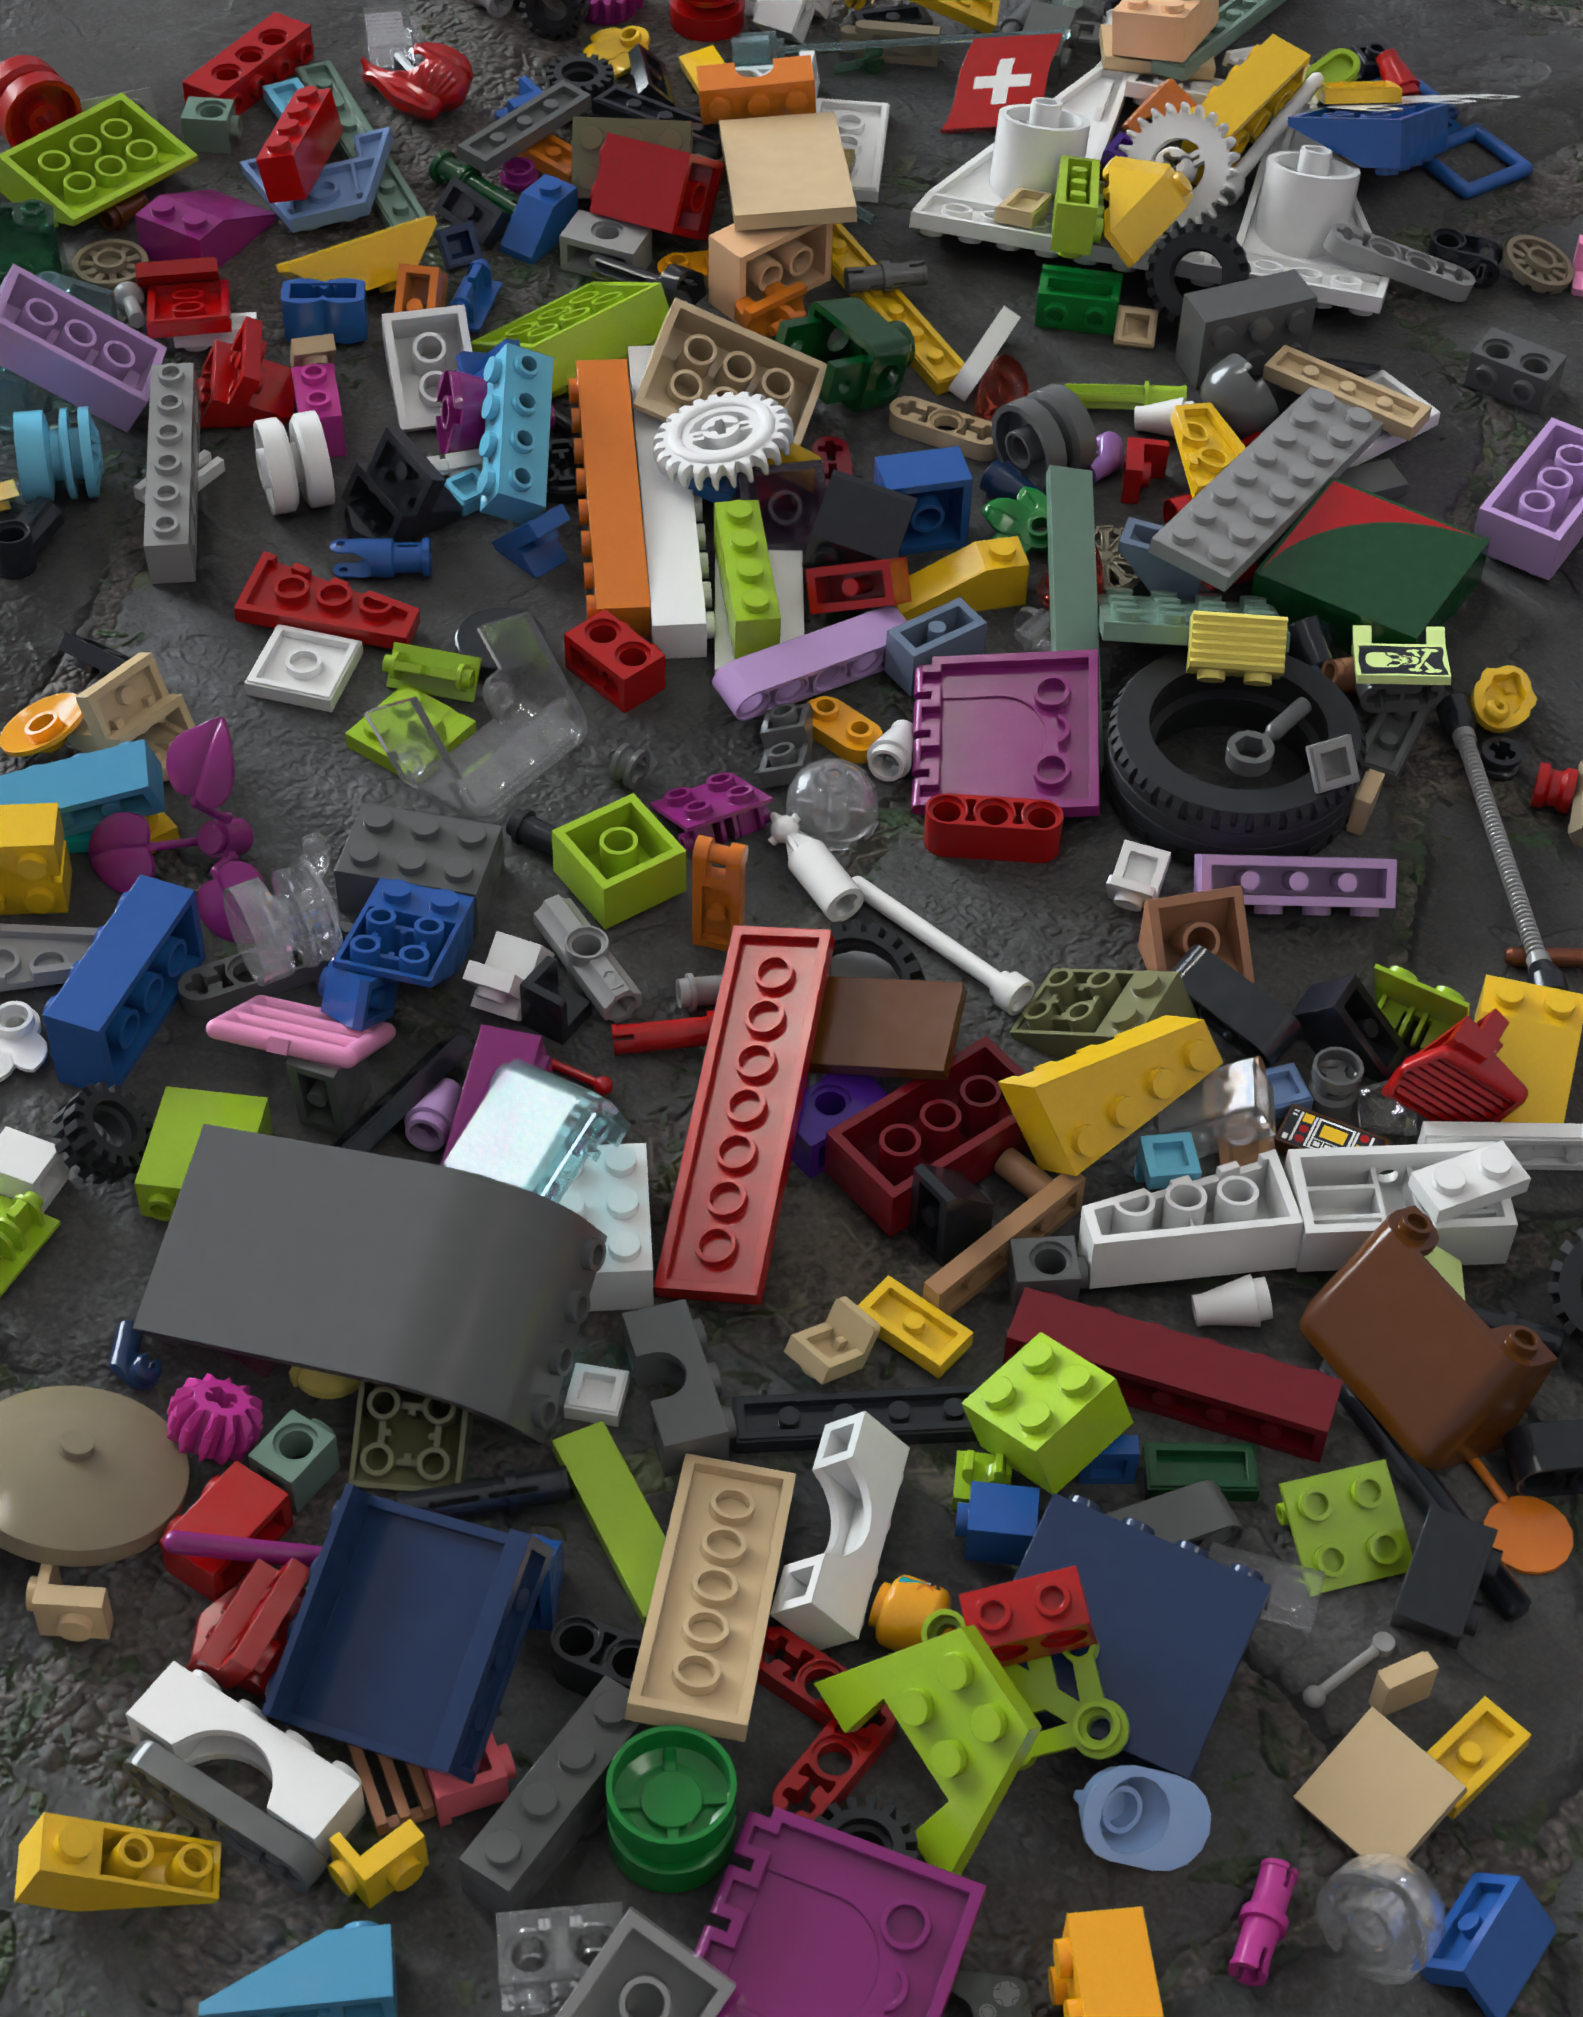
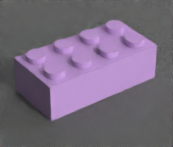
[0,263,167,433]
[1474,418,1583,581]

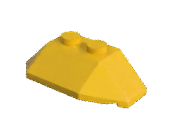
[276,215,437,293]

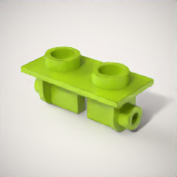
[382,642,482,703]

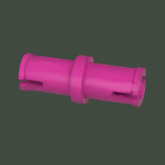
[1227,1858,1299,1987]

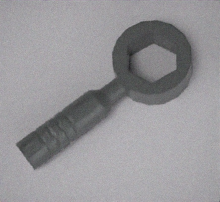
[1225,697,1312,777]

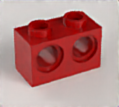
[564,610,666,713]
[958,1565,1098,1667]

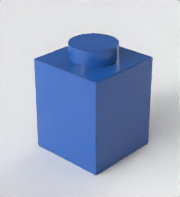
[955,1481,1040,1566]

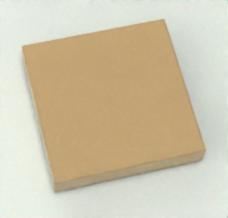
[1293,1707,1467,1882]

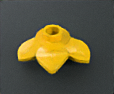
[583,26,650,79]

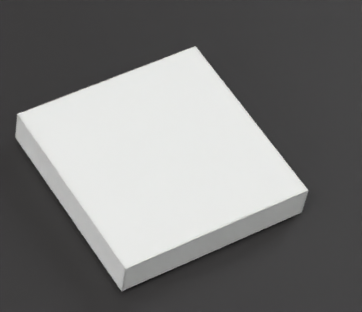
[244,624,363,712]

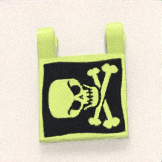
[1351,625,1451,685]

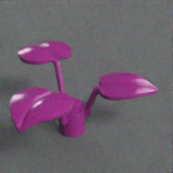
[88,717,273,945]

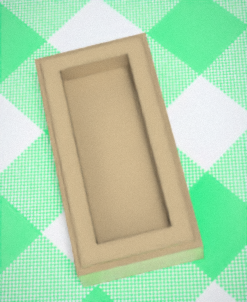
[994,187,1055,229]

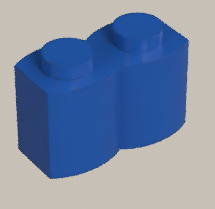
[281,278,369,345]

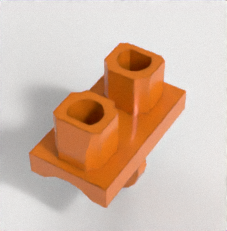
[734,281,807,338]

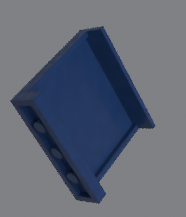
[261,1483,555,1784]
[1013,1493,1272,1782]

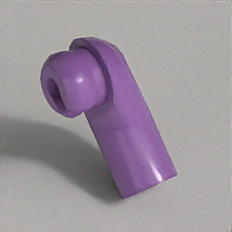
[1087,431,1123,483]

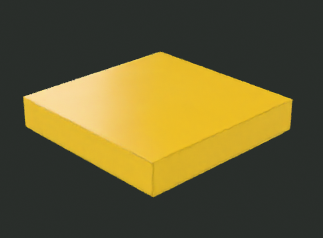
[1316,81,1402,104]

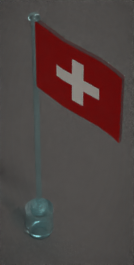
[732,25,1071,134]

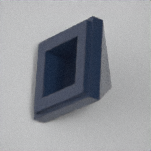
[434,221,484,270]

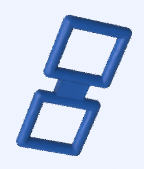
[1371,77,1533,200]

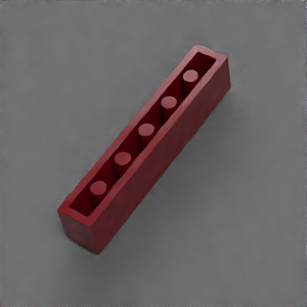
[1003,1287,1343,1463]

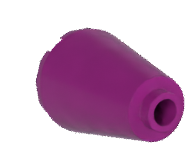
[436,370,555,455]

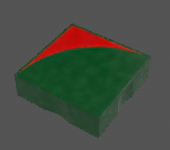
[1250,477,1491,656]

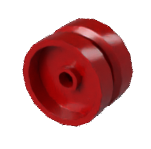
[0,55,82,148]

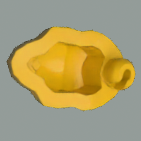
[1470,665,1537,733]

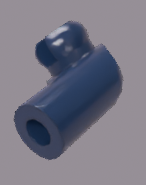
[109,1321,162,1391]

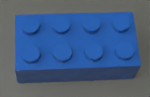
[42,874,206,1089]

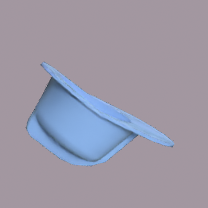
[1073,1765,1211,1871]

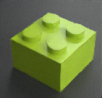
[552,793,686,930]
[961,1332,1133,1495]

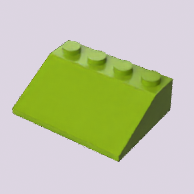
[0,92,198,226]
[471,281,669,398]

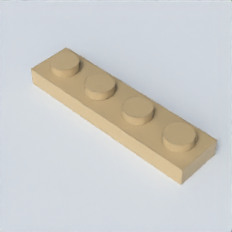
[1262,345,1432,441]

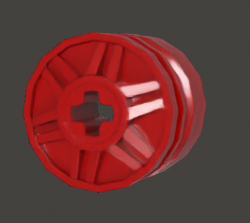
[670,0,745,42]

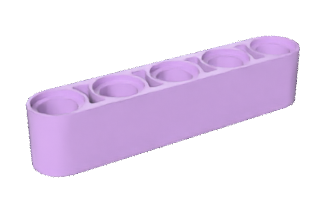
[712,605,907,721]

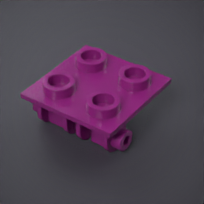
[650,772,773,852]

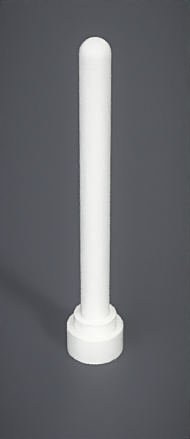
[1223,72,1324,205]
[852,876,1035,1016]

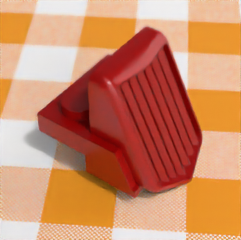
[197,316,294,429]
[1381,1008,1529,1122]
[186,1558,310,1700]

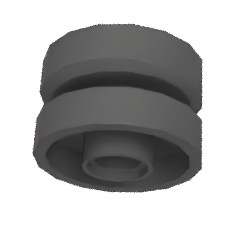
[991,383,1097,490]

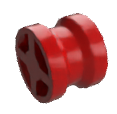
[1530,762,1578,814]

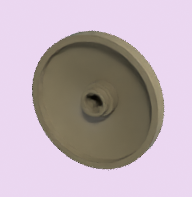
[0,1386,189,1567]

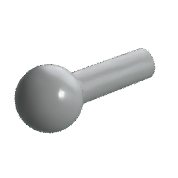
[112,281,146,328]

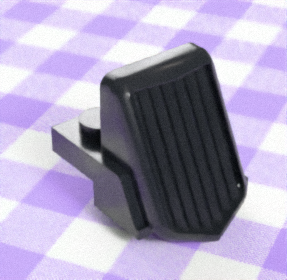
[341,427,463,542]

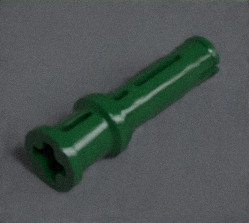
[429,149,518,222]

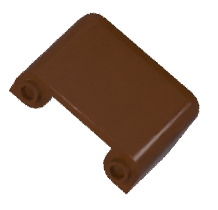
[1299,1205,1558,1470]

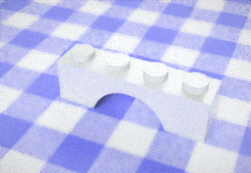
[770,1411,910,1650]
[126,1661,366,1860]

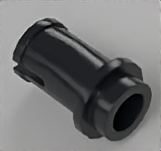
[506,809,557,858]

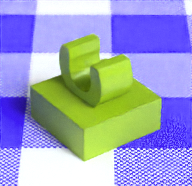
[952,1450,1012,1510]

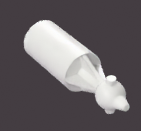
[768,812,864,922]

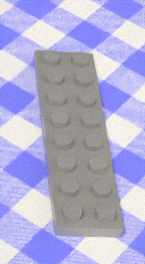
[1148,386,1384,592]

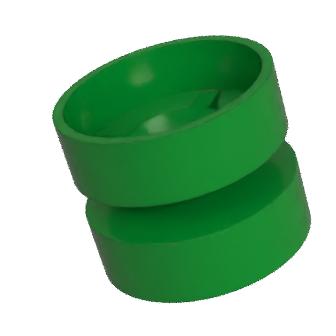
[606,1725,737,1893]

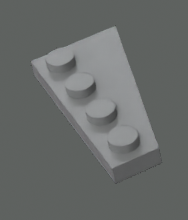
[0,923,98,992]

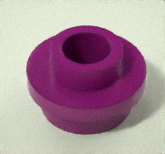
[500,157,539,193]

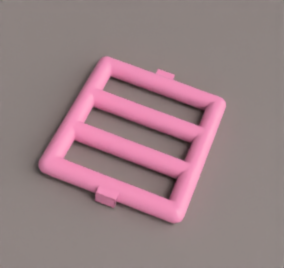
[206,995,396,1069]

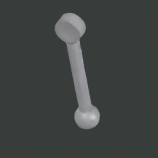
[1303,1632,1396,1708]

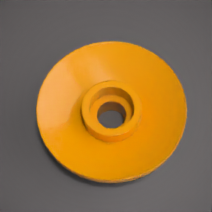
[0,693,84,757]

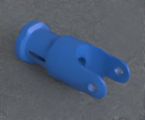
[330,538,432,578]

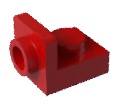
[1121,437,1170,504]

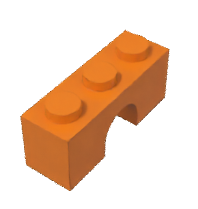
[696,55,816,125]

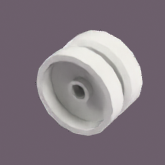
[253,410,335,516]

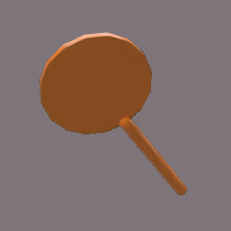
[1468,1457,1573,1576]

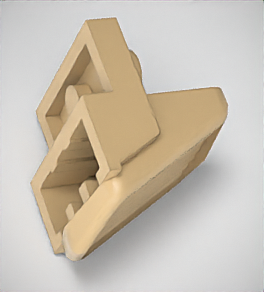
[67,652,195,782]

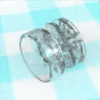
[223,860,343,986]

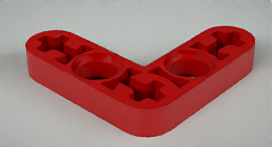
[757,1627,896,1821]

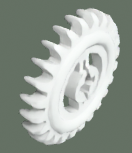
[1119,101,1240,233]
[653,392,794,491]

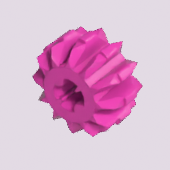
[167,1373,264,1466]

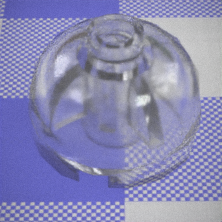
[786,758,879,851]
[1316,1852,1446,1985]

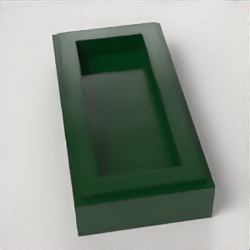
[1142,1442,1260,1502]

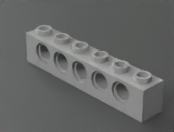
[143,363,201,584]

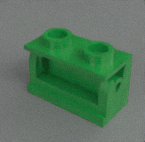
[1034,264,1123,335]

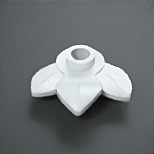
[0,1001,48,1082]

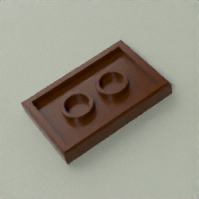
[809,976,967,1080]

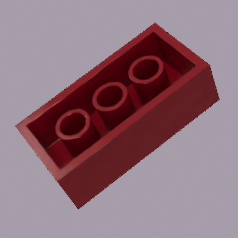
[824,1036,1030,1237]

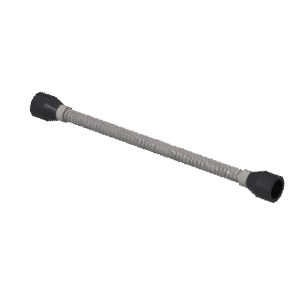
[1436,693,1570,991]

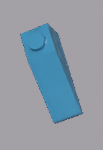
[199,1921,398,2017]

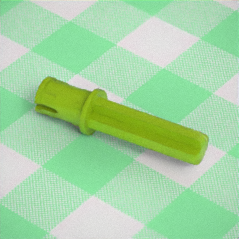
[1064,381,1187,410]

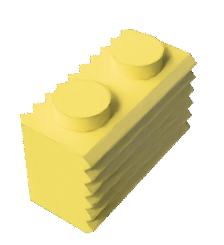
[1186,610,1288,686]

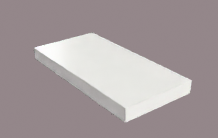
[816,98,890,203]
[714,550,804,675]

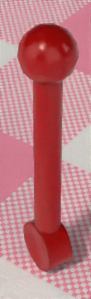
[552,1058,613,1096]

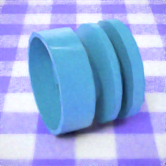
[13,406,104,504]

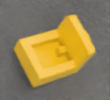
[327,1819,429,1909]

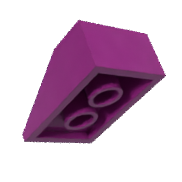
[135,189,276,268]

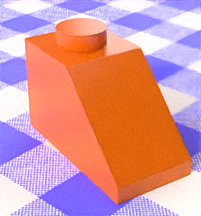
[394,263,448,313]

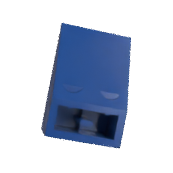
[333,877,475,988]

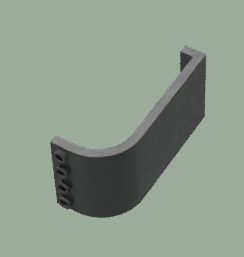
[133,1124,607,1445]

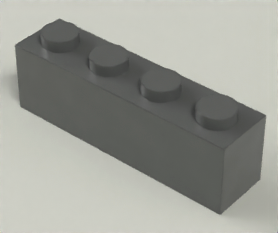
[459,1675,655,1925]

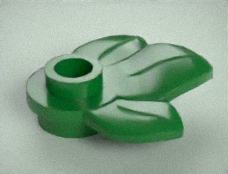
[982,486,1048,555]

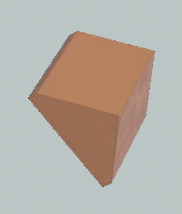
[1138,885,1255,983]

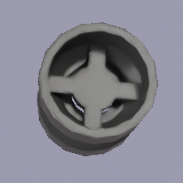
[1308,1047,1364,1118]

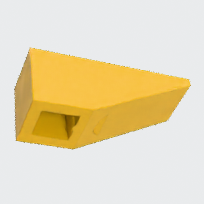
[14,1812,221,1912]

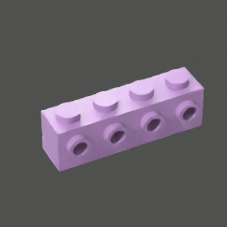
[1193,854,1397,917]

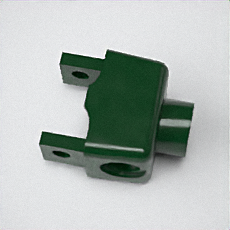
[775,297,915,412]

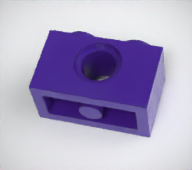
[791,1073,888,1179]

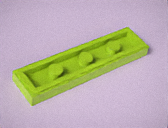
[552,1420,666,1628]

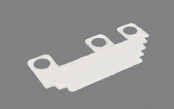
[1327,94,1521,111]

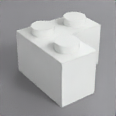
[752,0,834,44]

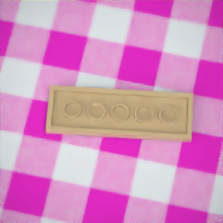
[625,1453,796,1742]

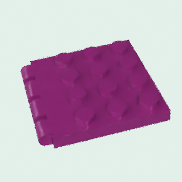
[911,649,1100,817]
[695,1807,987,2017]

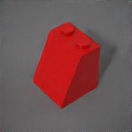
[589,132,725,242]

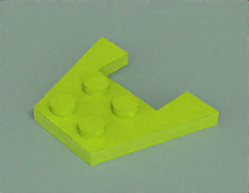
[814,1625,1042,1876]

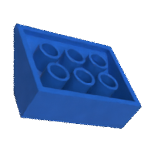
[1288,103,1449,175]

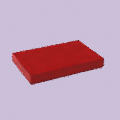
[146,279,232,339]

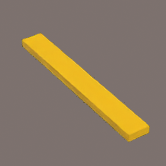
[831,223,965,395]

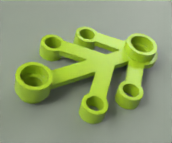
[921,1609,1130,1770]

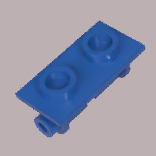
[449,259,503,333]

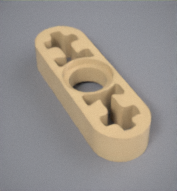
[889,396,998,461]

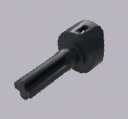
[592,255,707,309]

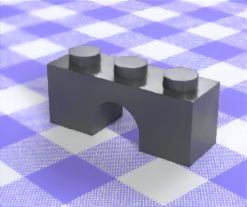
[622,1299,737,1477]

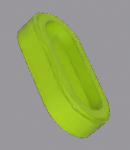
[1304,48,1361,107]

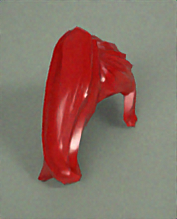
[360,42,474,122]

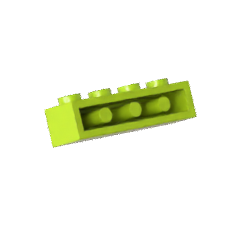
[1050,155,1105,259]

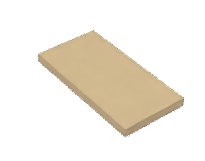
[719,112,857,231]

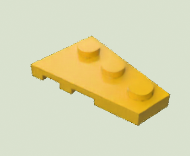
[1170,402,1246,499]

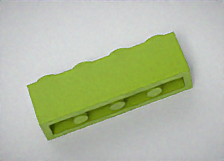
[713,500,781,660]

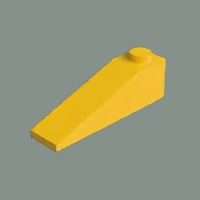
[1102,156,1194,268]

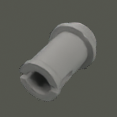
[675,973,723,1012]

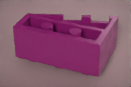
[441,1024,554,1184]

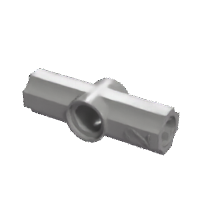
[533,894,642,1024]

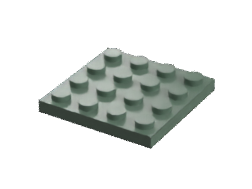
[1097,587,1290,652]

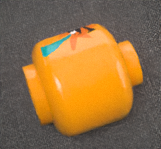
[868,1574,957,1652]

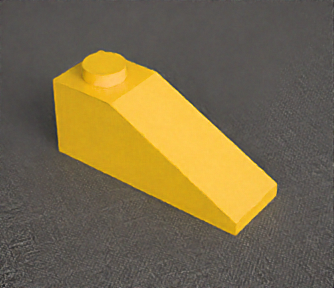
[894,536,1030,621]

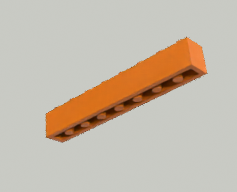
[568,359,651,638]

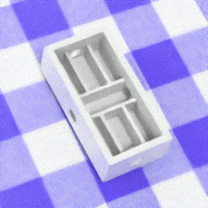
[1284,1141,1518,1272]

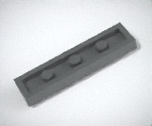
[457,80,591,174]

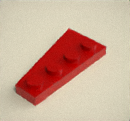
[234,551,421,649]

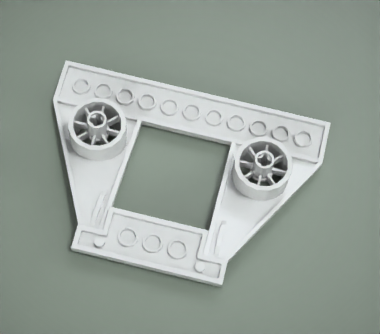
[909,59,1390,316]

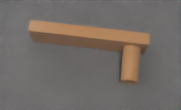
[922,1147,1086,1316]

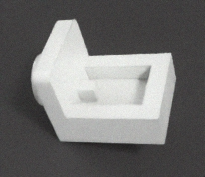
[1106,840,1171,911]

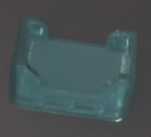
[442,1058,631,1203]

